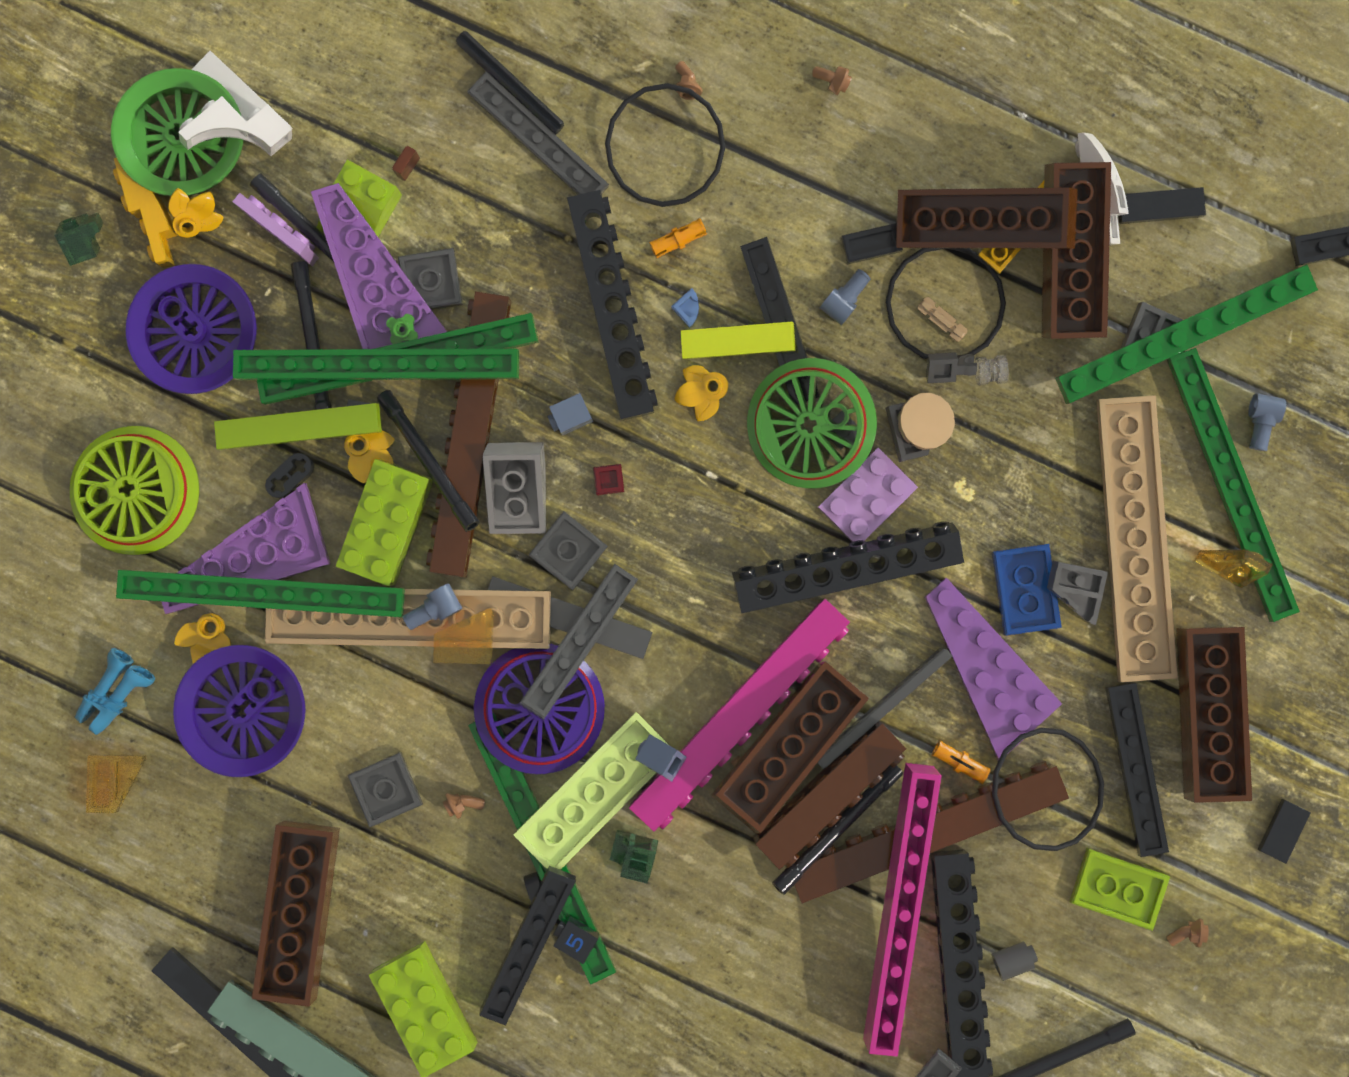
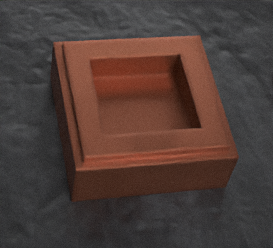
[392,145,420,181]

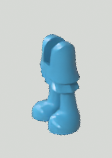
[74,648,155,735]

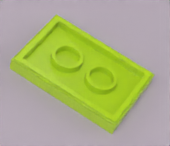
[1069,848,1170,931]

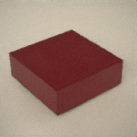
[593,464,625,496]

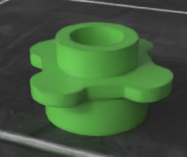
[386,314,418,344]

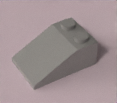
[483,442,546,534]

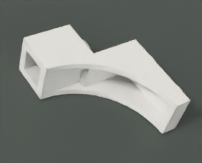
[178,97,292,156]

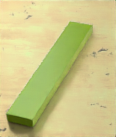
[214,403,382,450]

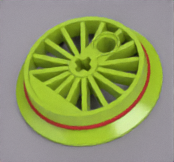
[69,426,200,555]

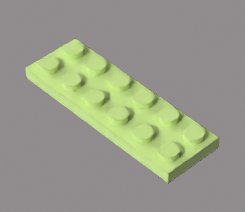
[513,712,667,870]

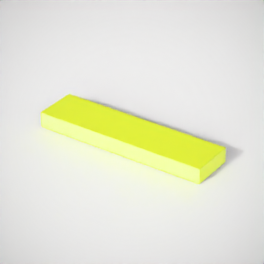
[681,322,795,359]

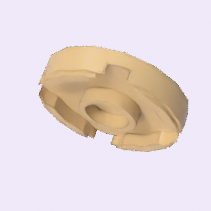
[898,393,955,450]

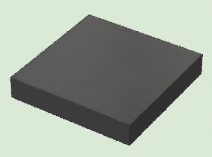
[398,248,463,310]
[529,511,608,590]
[347,752,423,828]

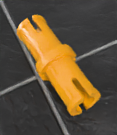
[649,218,707,259]
[932,740,990,784]

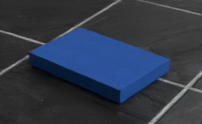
[992,544,1062,636]

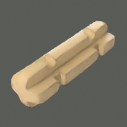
[917,297,968,342]

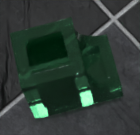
[54,213,103,266]
[610,830,658,884]

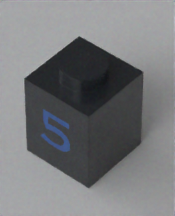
[552,916,599,964]

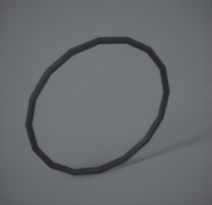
[605,83,725,207]
[885,248,1006,359]
[992,727,1104,851]

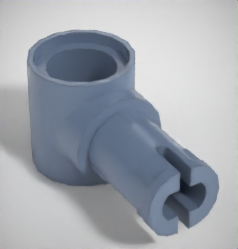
[820,269,871,326]
[1248,393,1286,451]
[403,583,463,630]

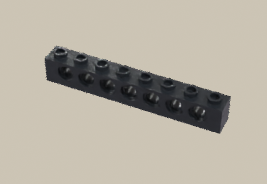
[567,190,658,421]
[732,521,964,613]
[930,849,993,1077]

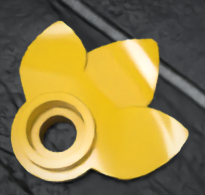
[168,188,224,238]
[674,365,728,422]
[344,431,395,483]
[174,613,231,664]

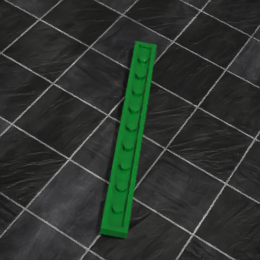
[1055,264,1318,404]
[257,313,539,405]
[1167,348,1300,622]
[233,349,519,380]
[116,570,405,617]
[468,712,617,985]

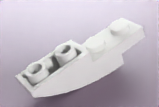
[1075,132,1128,246]

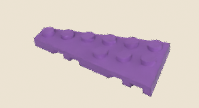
[311,183,447,349]
[161,483,331,614]
[924,578,1062,760]

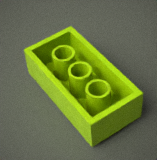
[335,459,433,586]
[369,941,478,1077]

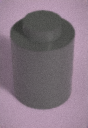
[991,941,1038,981]

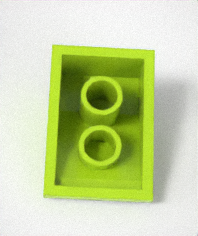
[316,159,402,237]

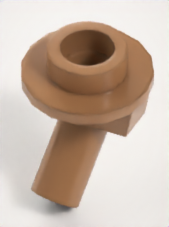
[675,61,702,100]
[812,66,852,95]
[443,793,485,819]
[1166,918,1209,948]

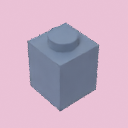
[547,393,593,435]
[635,734,687,782]

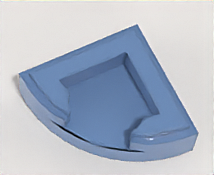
[671,288,699,329]

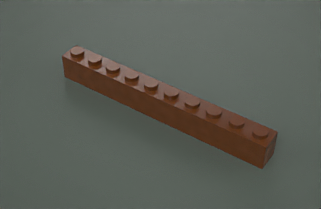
[426,291,512,578]
[794,761,1069,904]

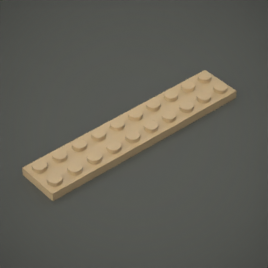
[1096,395,1178,682]
[265,589,551,649]

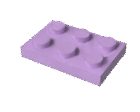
[232,193,319,266]
[817,448,918,542]

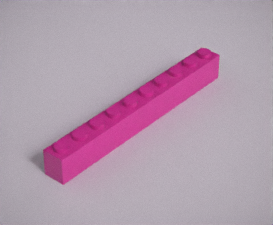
[629,599,850,832]
[863,763,942,1057]

